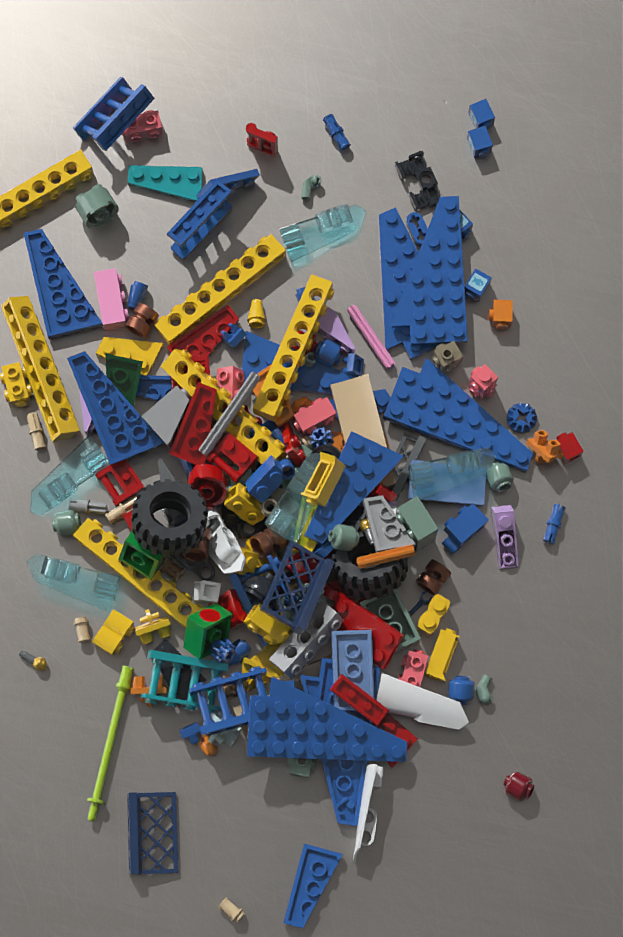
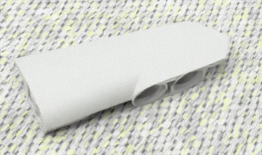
[206,506,246,574]
[376,673,469,730]
[353,764,384,863]

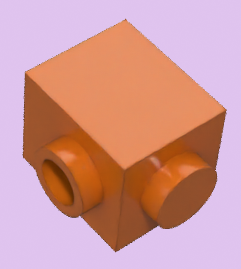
[489,299,513,330]

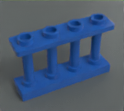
[73,77,155,151]
[167,179,232,260]
[229,554,299,646]
[189,666,267,738]

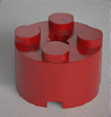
[188,464,227,510]

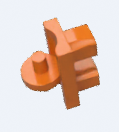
[526,430,564,464]
[131,675,168,708]

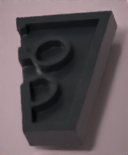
[154,638,207,708]

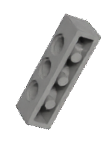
[269,600,344,680]

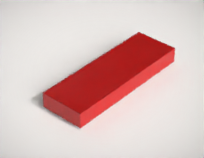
[329,674,389,726]

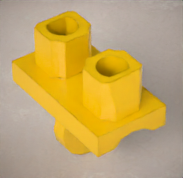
[135,609,171,644]

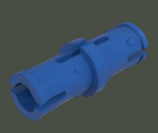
[323,114,351,151]
[543,504,566,544]

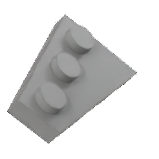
[363,495,416,553]

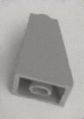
[142,386,192,450]

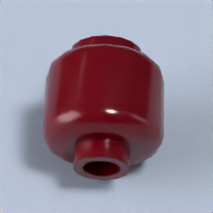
[503,772,535,801]

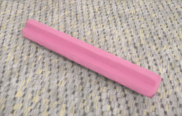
[347,305,395,369]

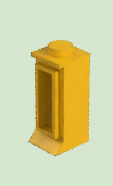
[301,452,346,507]
[424,628,459,684]

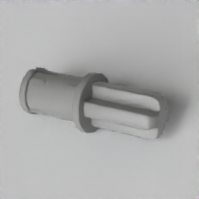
[68,499,108,514]

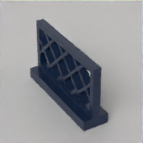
[260,541,334,634]
[127,792,178,875]

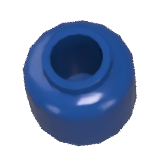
[313,339,343,367]
[449,676,475,705]

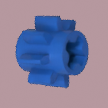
[310,427,334,449]
[210,638,235,664]

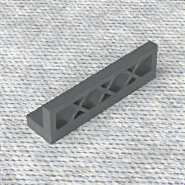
[390,432,426,500]

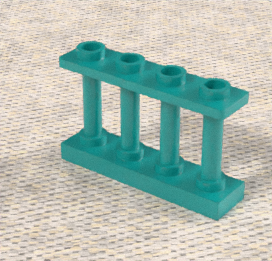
[141,650,229,714]

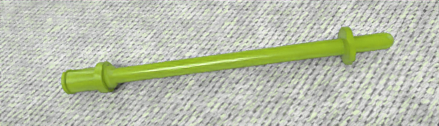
[87,666,134,822]

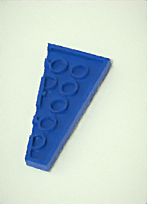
[24,229,103,339]
[242,331,355,395]
[67,351,164,465]
[304,431,404,544]

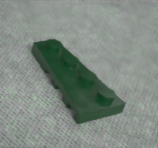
[105,353,143,407]

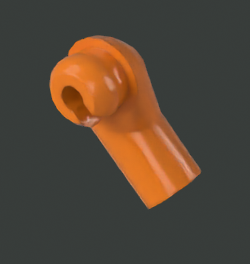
[291,396,312,419]
[199,734,218,756]

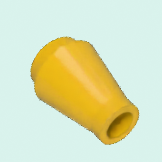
[247,299,266,329]

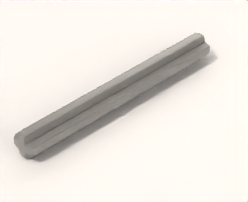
[199,372,260,456]

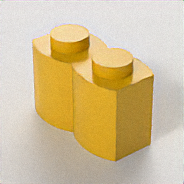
[417,594,450,638]
[92,609,135,656]

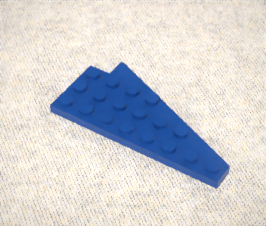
[392,196,468,345]
[379,207,440,360]
[383,358,533,472]
[300,658,381,826]
[247,677,407,762]

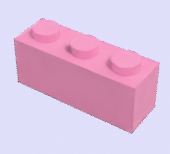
[94,268,129,331]

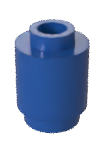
[227,639,251,666]

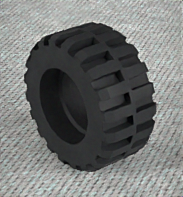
[131,479,208,557]
[331,528,408,600]

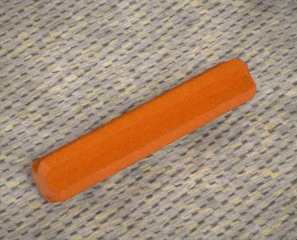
[357,544,415,569]

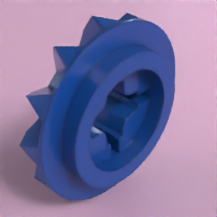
[507,402,537,433]

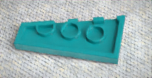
[128,165,203,203]

